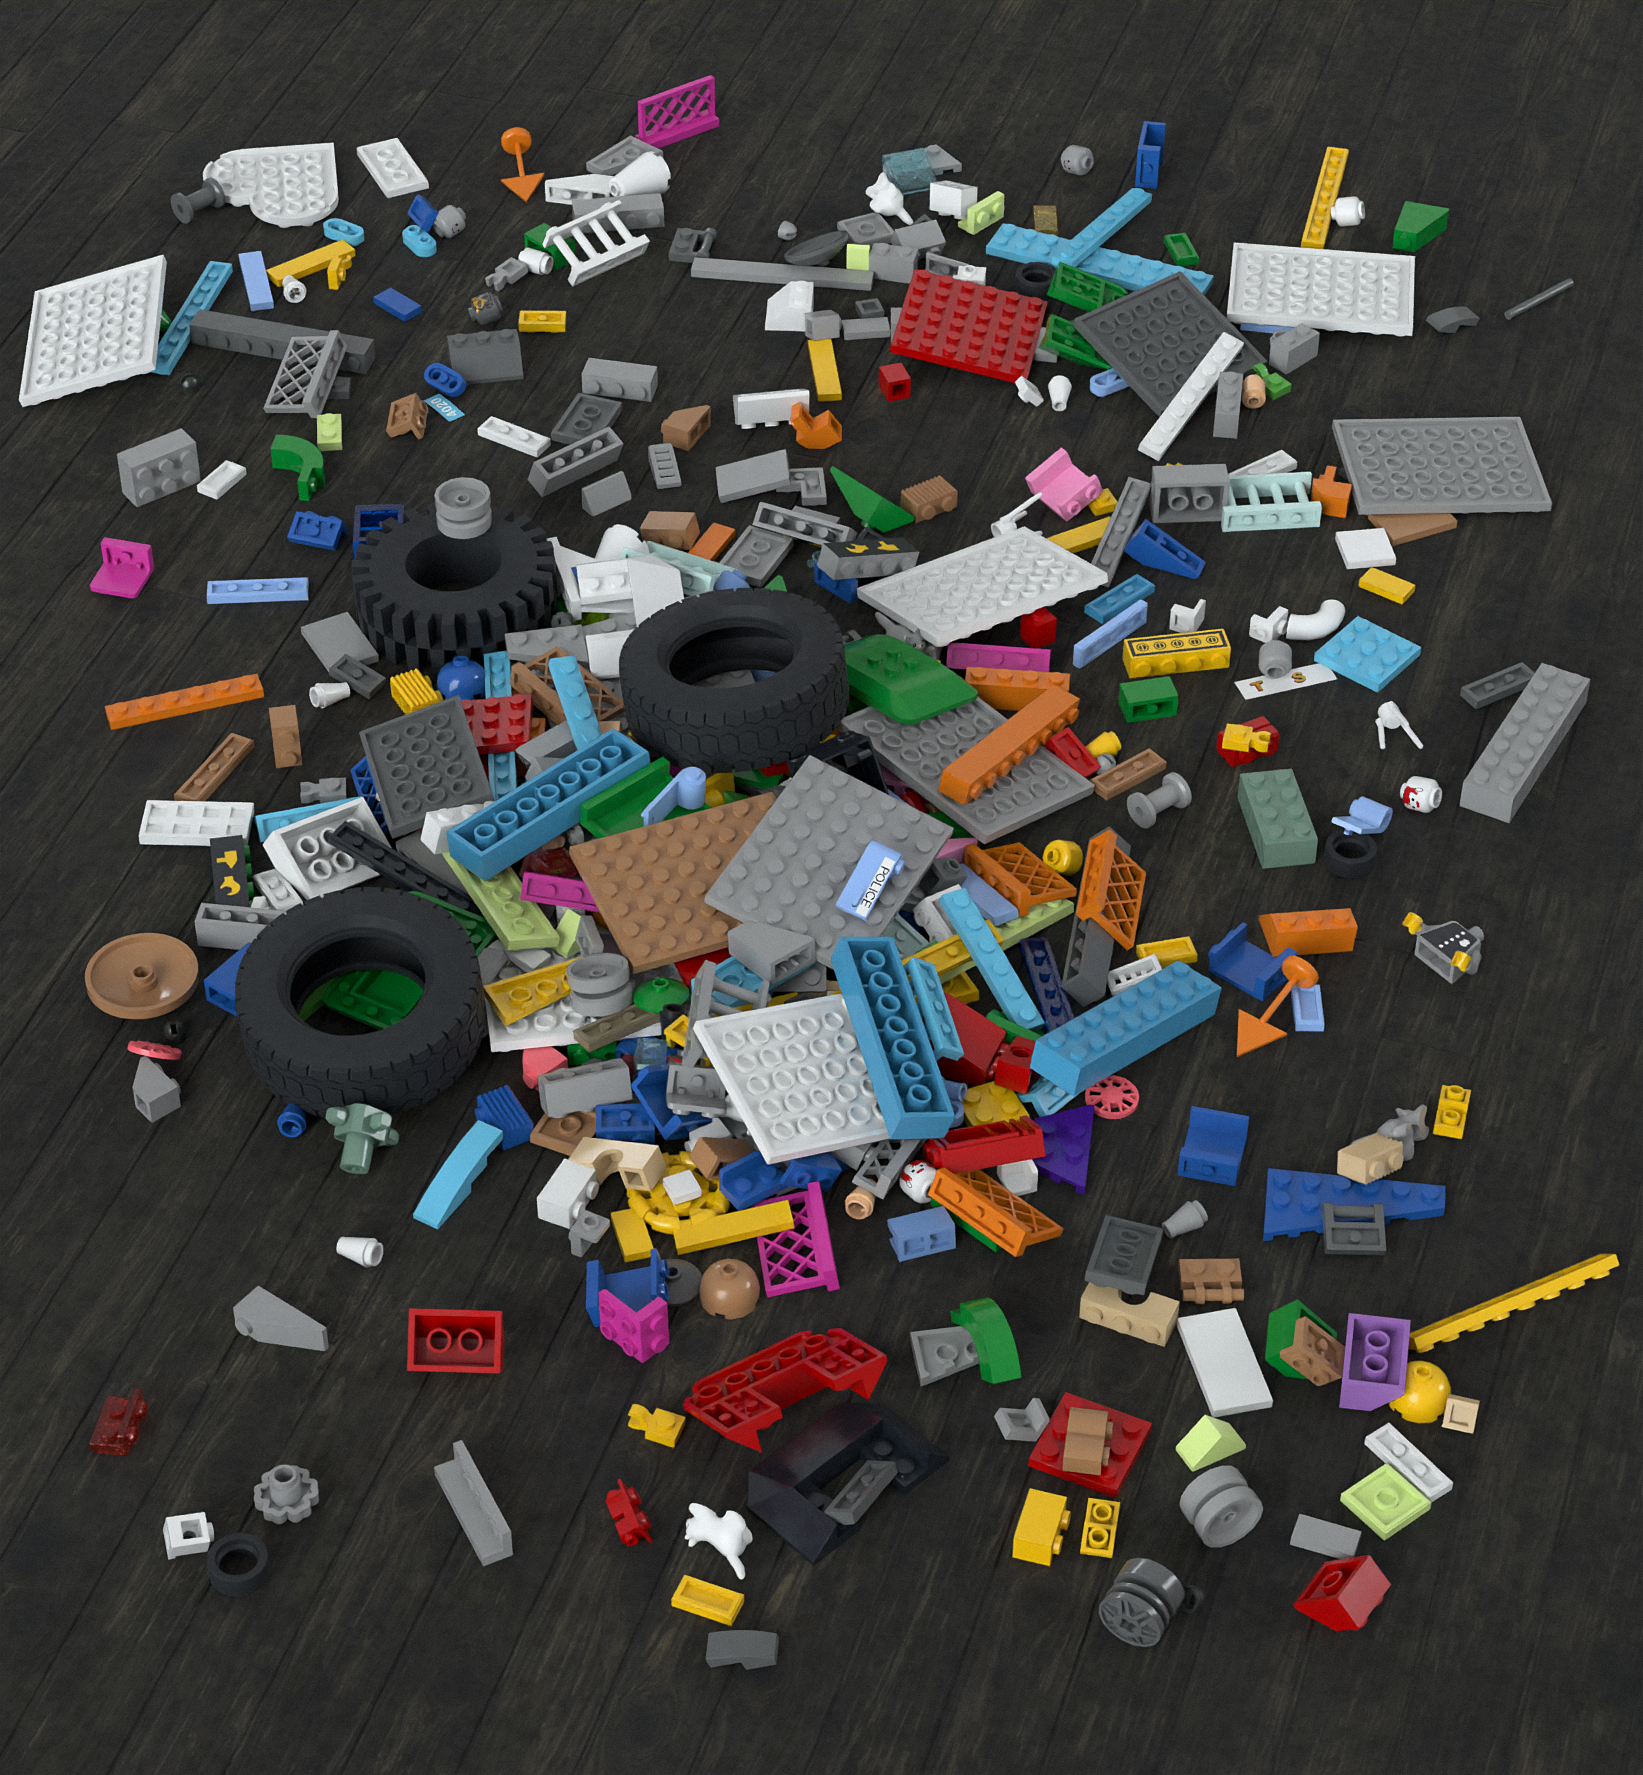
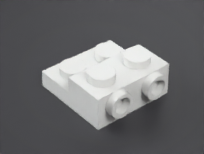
[912,884,962,943]

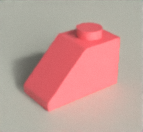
[522,1046,568,1091]

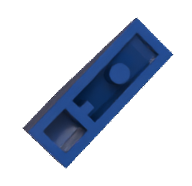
[1123,519,1206,579]

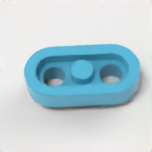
[323,218,364,247]
[402,225,437,257]

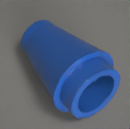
[277,1104,306,1137]

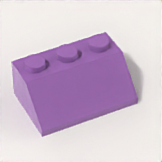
[1339,1313,1411,1411]

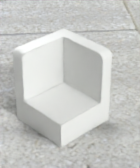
[1169,599,1206,633]
[997,1159,1038,1196]

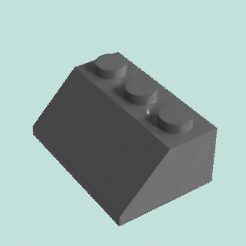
[447,329,524,385]

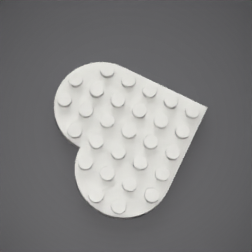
[203,143,339,228]

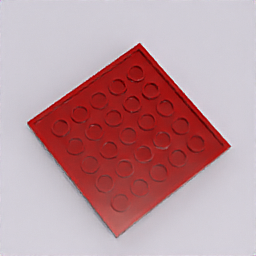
[889,269,1048,383]

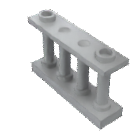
[681,960,771,1069]

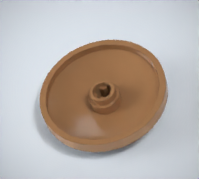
[85,933,199,1019]

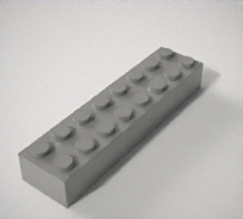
[1460,663,1590,823]

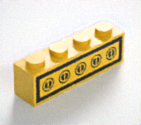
[1123,629,1231,679]

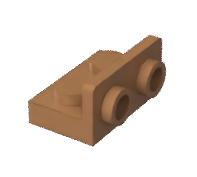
[386,393,428,439]
[1280,1316,1345,1386]

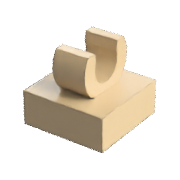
[1442,1394,1480,1434]

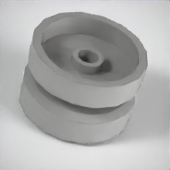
[434,477,492,539]
[566,953,633,1017]
[1179,1466,1263,1547]

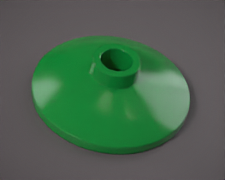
[632,977,689,1013]

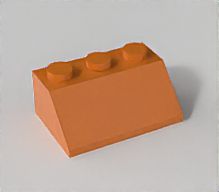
[1259,908,1358,957]

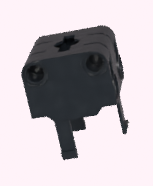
[786,731,890,796]

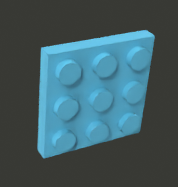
[1314,616,1421,693]

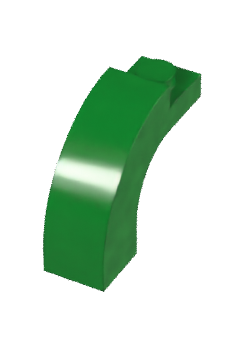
[271,434,325,501]
[950,1297,1021,1384]

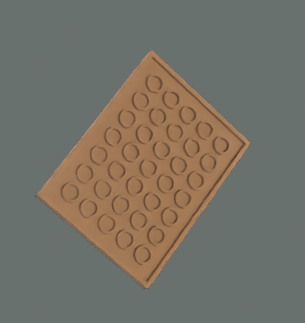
[569,792,777,974]

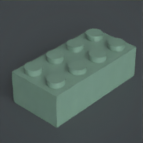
[1238,769,1318,869]

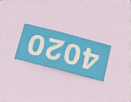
[424,394,465,422]

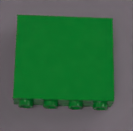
[580,757,711,839]

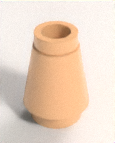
[845,1179,877,1220]

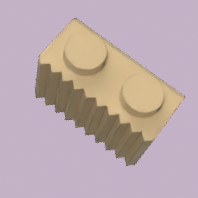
[1337,1132,1404,1185]

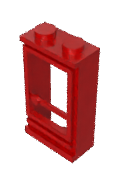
[923,1115,1046,1174]

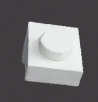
[1249,606,1289,643]

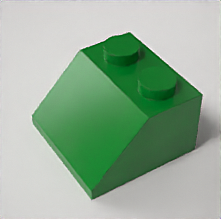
[1265,1299,1337,1379]

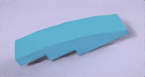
[413,1120,503,1229]

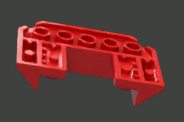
[683,1328,887,1452]

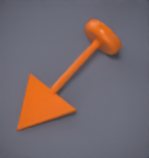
[501,127,544,203]
[1237,956,1319,1057]

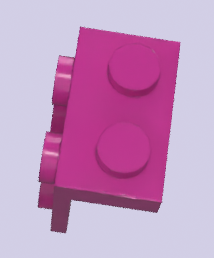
[90,537,154,598]
[599,1289,669,1364]

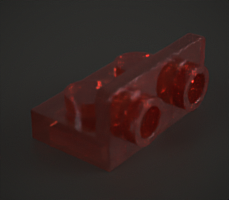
[519,847,580,878]
[89,1389,148,1456]

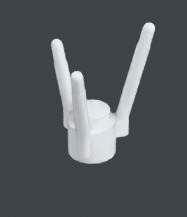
[991,492,1043,537]
[1375,701,1423,749]

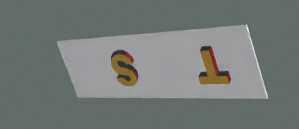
[1234,663,1337,700]

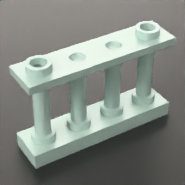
[1221,472,1322,532]
[621,541,737,596]

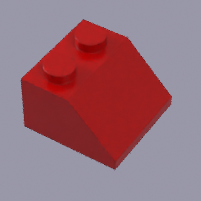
[1293,1555,1391,1631]

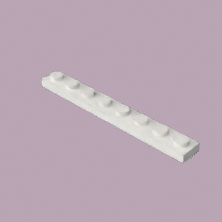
[1138,332,1244,461]

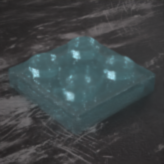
[881,148,937,195]

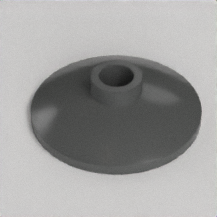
[665,1259,702,1307]

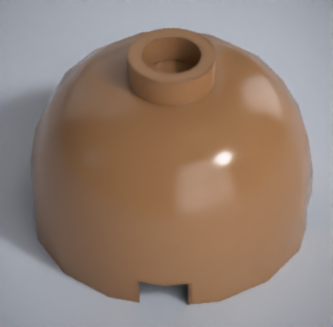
[699,1258,760,1319]

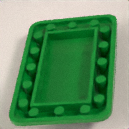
[844,634,978,725]
[323,891,497,1030]

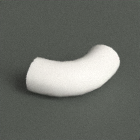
[1286,600,1345,641]

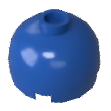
[437,656,486,701]

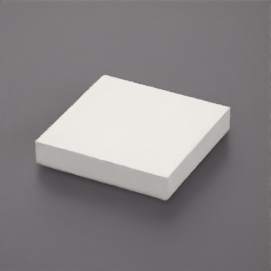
[1335,528,1396,569]

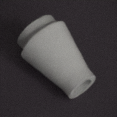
[1162,1200,1208,1239]

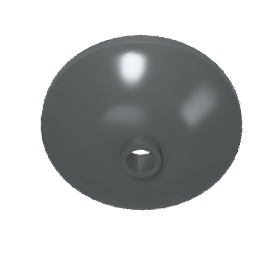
[784,230,849,267]

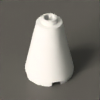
[609,151,671,197]
[595,524,649,561]

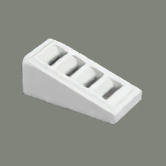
[1107,954,1162,996]

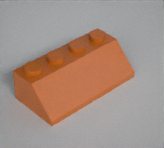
[965,667,1070,711]

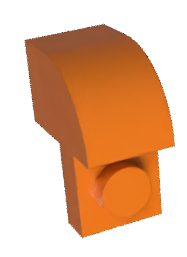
[790,402,842,449]
[1311,466,1352,518]

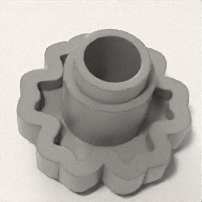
[254,1465,319,1524]

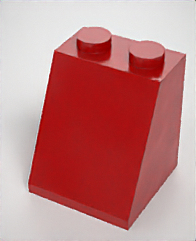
[929,992,1007,1087]

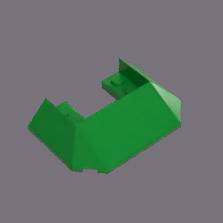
[1038,261,1128,370]

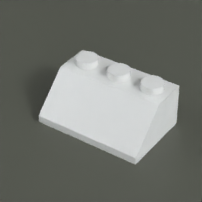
[733,389,809,429]

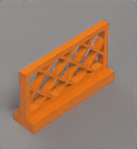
[1076,829,1146,950]
[963,842,1077,917]
[928,1168,1064,1257]

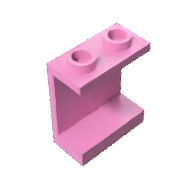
[1025,447,1103,522]

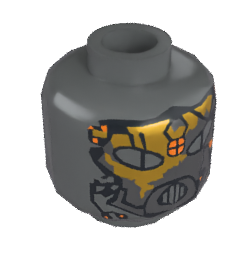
[468,292,504,326]

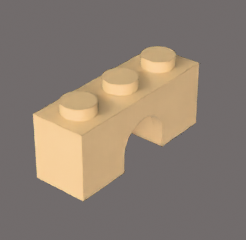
[568,1137,667,1191]
[1079,1282,1180,1347]

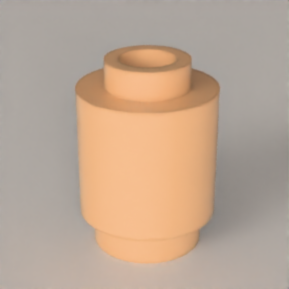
[1242,375,1266,409]

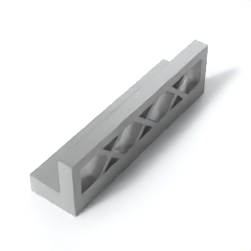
[852,1138,926,1199]
[434,1440,513,1566]

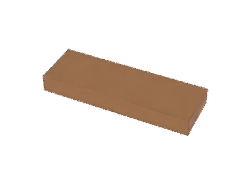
[1090,748,1167,801]

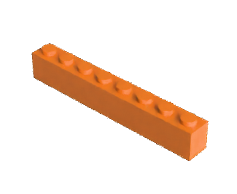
[938,685,1080,806]

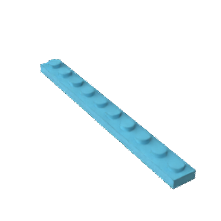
[484,651,518,801]

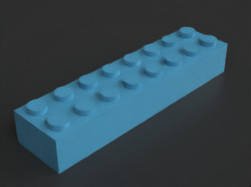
[446,728,650,881]
[831,937,955,1139]
[1030,961,1222,1096]

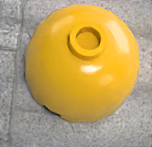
[1389,1361,1451,1424]

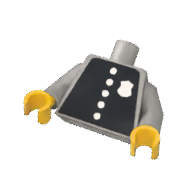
[1402,912,1484,984]

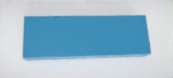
[1084,574,1155,624]

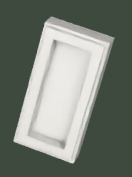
[197,460,246,499]

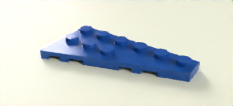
[1263,1168,1445,1241]

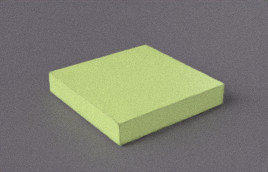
[1340,1463,1431,1541]

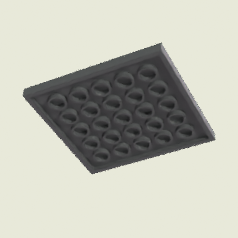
[1073,271,1268,418]

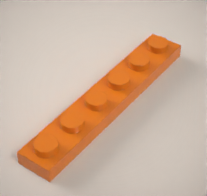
[105,674,264,730]

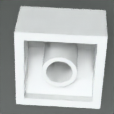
[765,281,814,331]

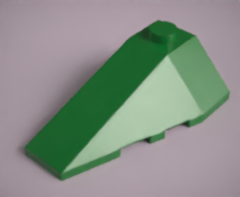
[830,466,916,533]

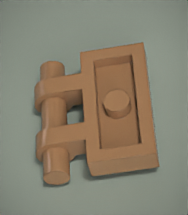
[1178,1258,1244,1304]

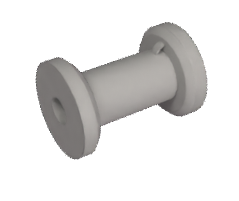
[1127,772,1192,828]

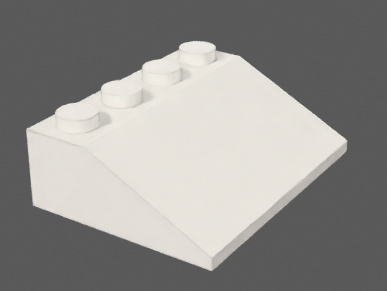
[263,797,391,900]

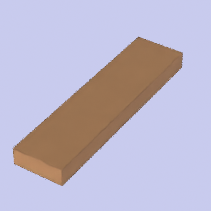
[174,733,254,802]

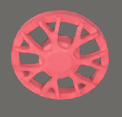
[127,1041,182,1060]
[1085,1075,1139,1119]

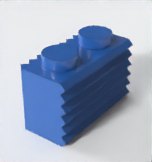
[475,1085,534,1151]

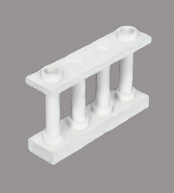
[542,200,650,286]

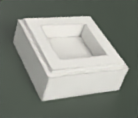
[663,1170,702,1205]

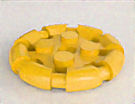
[626,1151,731,1235]

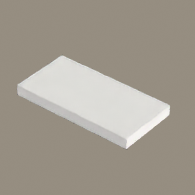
[357,138,429,198]
[1177,1308,1273,1418]

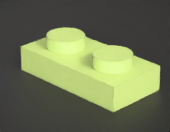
[317,413,342,451]

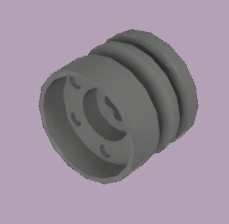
[1099,1558,1184,1647]

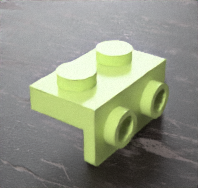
[958,191,1004,235]

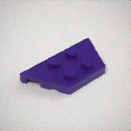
[1032,1105,1094,1194]

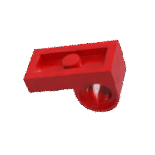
[1045,727,1101,779]

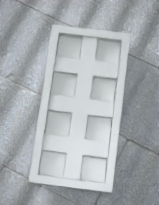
[139,800,254,846]

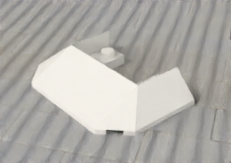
[576,555,684,680]

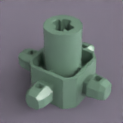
[325,1103,399,1174]

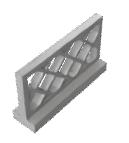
[263,330,347,418]

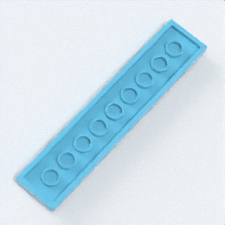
[986,223,1214,296]

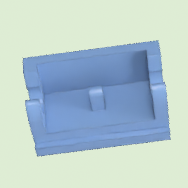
[888,1206,956,1262]

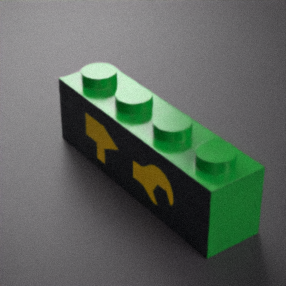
[210,835,254,908]

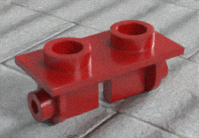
[606,1479,653,1546]

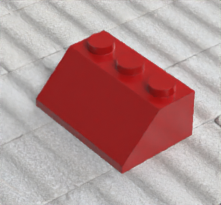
[407,1308,505,1373]

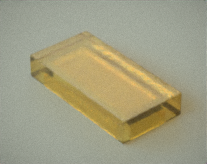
[1033,206,1058,236]

